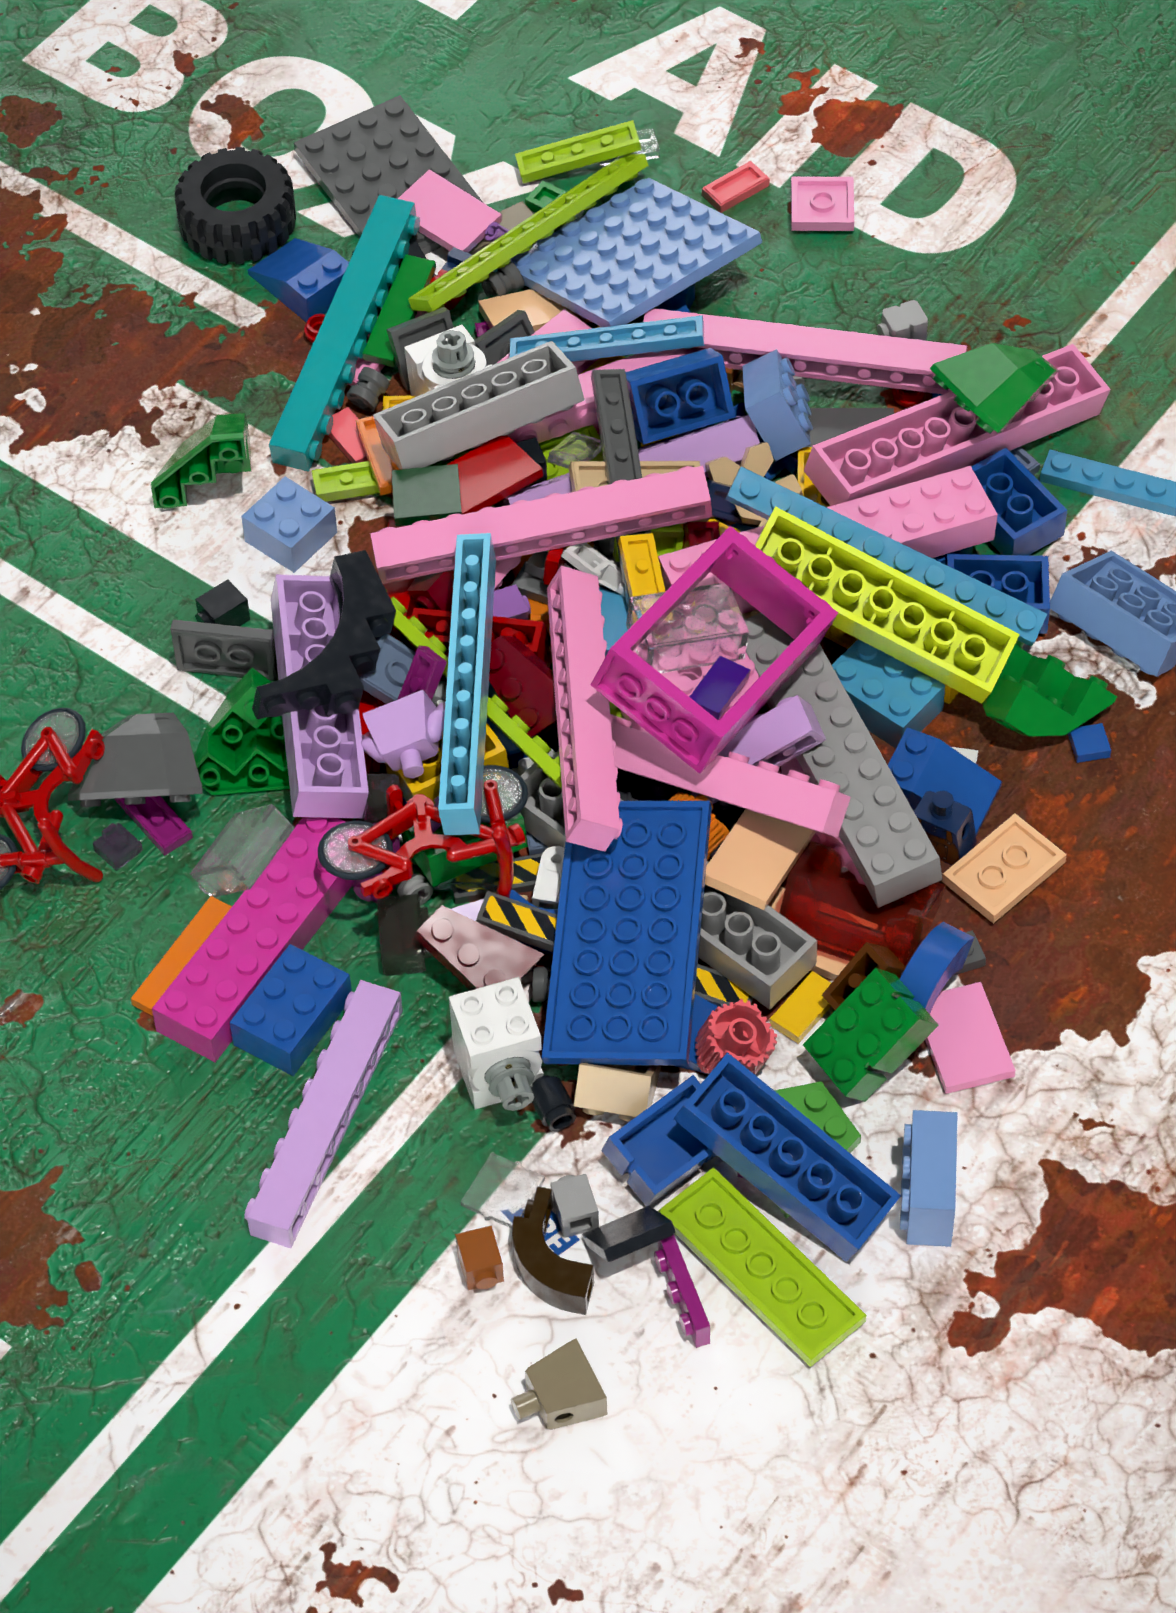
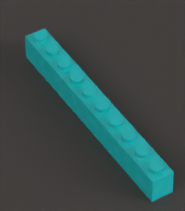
[269,195,420,472]

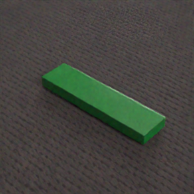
[362,254,436,367]

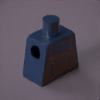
[914,791,977,865]

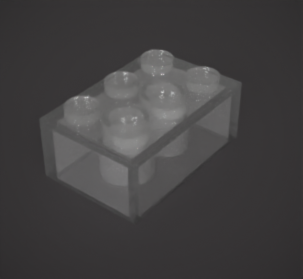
[626,583,749,673]

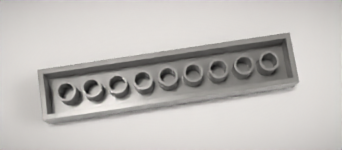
[732,613,943,908]
[504,749,817,1010]

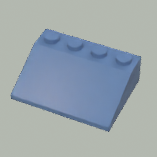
[1050,550,1176,677]

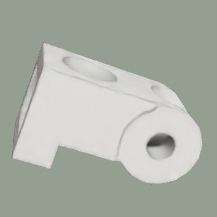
[532,846,565,909]

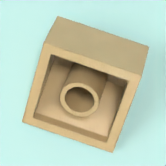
[574,1063,661,1121]

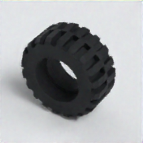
[175,147,296,265]

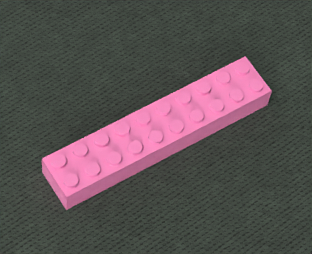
[804,344,1111,506]
[658,466,998,624]

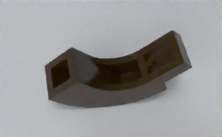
[512,1186,594,1315]

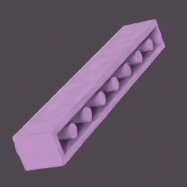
[245,980,403,1249]

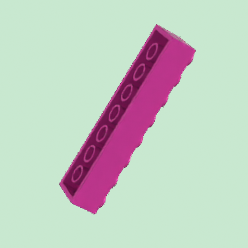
[152,817,364,1063]

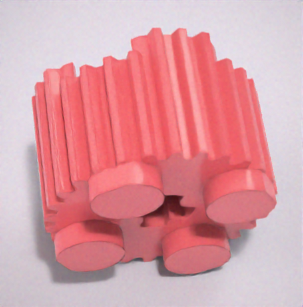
[695,999,777,1075]

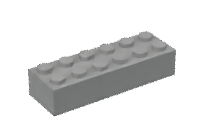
[373,341,585,469]

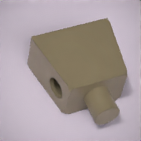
[511,1338,608,1430]

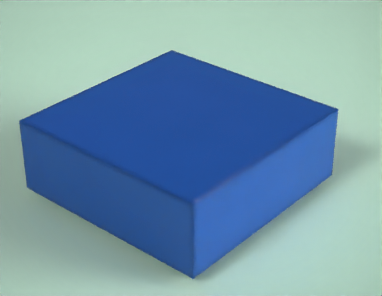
[1068,723,1111,763]

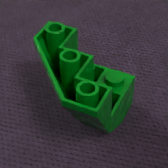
[930,343,1059,434]
[151,413,251,508]
[982,640,1117,737]
[194,668,290,795]

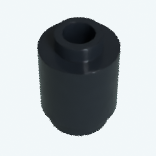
[531,1075,576,1131]

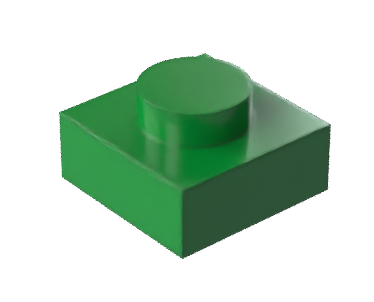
[525,180,566,213]

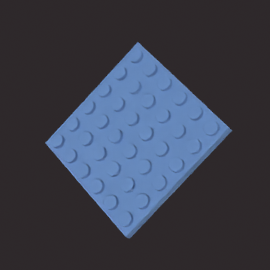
[511,177,762,327]

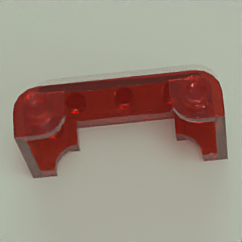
[779,841,946,967]

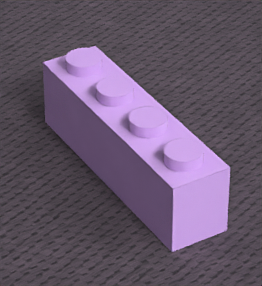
[691,695,826,805]

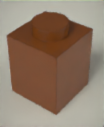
[455,1225,504,1290]

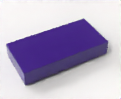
[690,656,750,720]

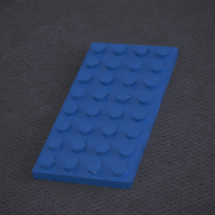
[542,801,712,1066]

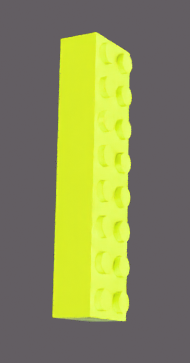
[755,506,1020,704]

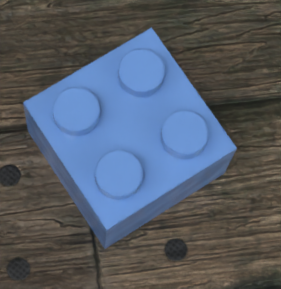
[241,476,337,573]

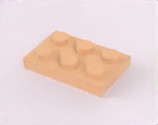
[942,814,1067,924]

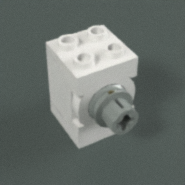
[404,325,492,397]
[449,977,543,1111]

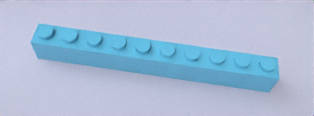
[438,533,496,836]

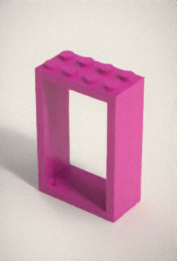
[590,526,838,774]

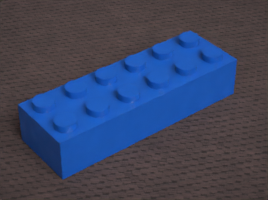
[673,1052,901,1262]

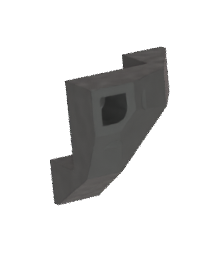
[68,712,202,807]

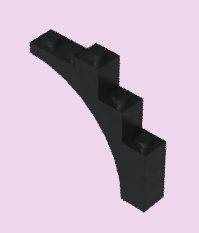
[252,550,396,719]

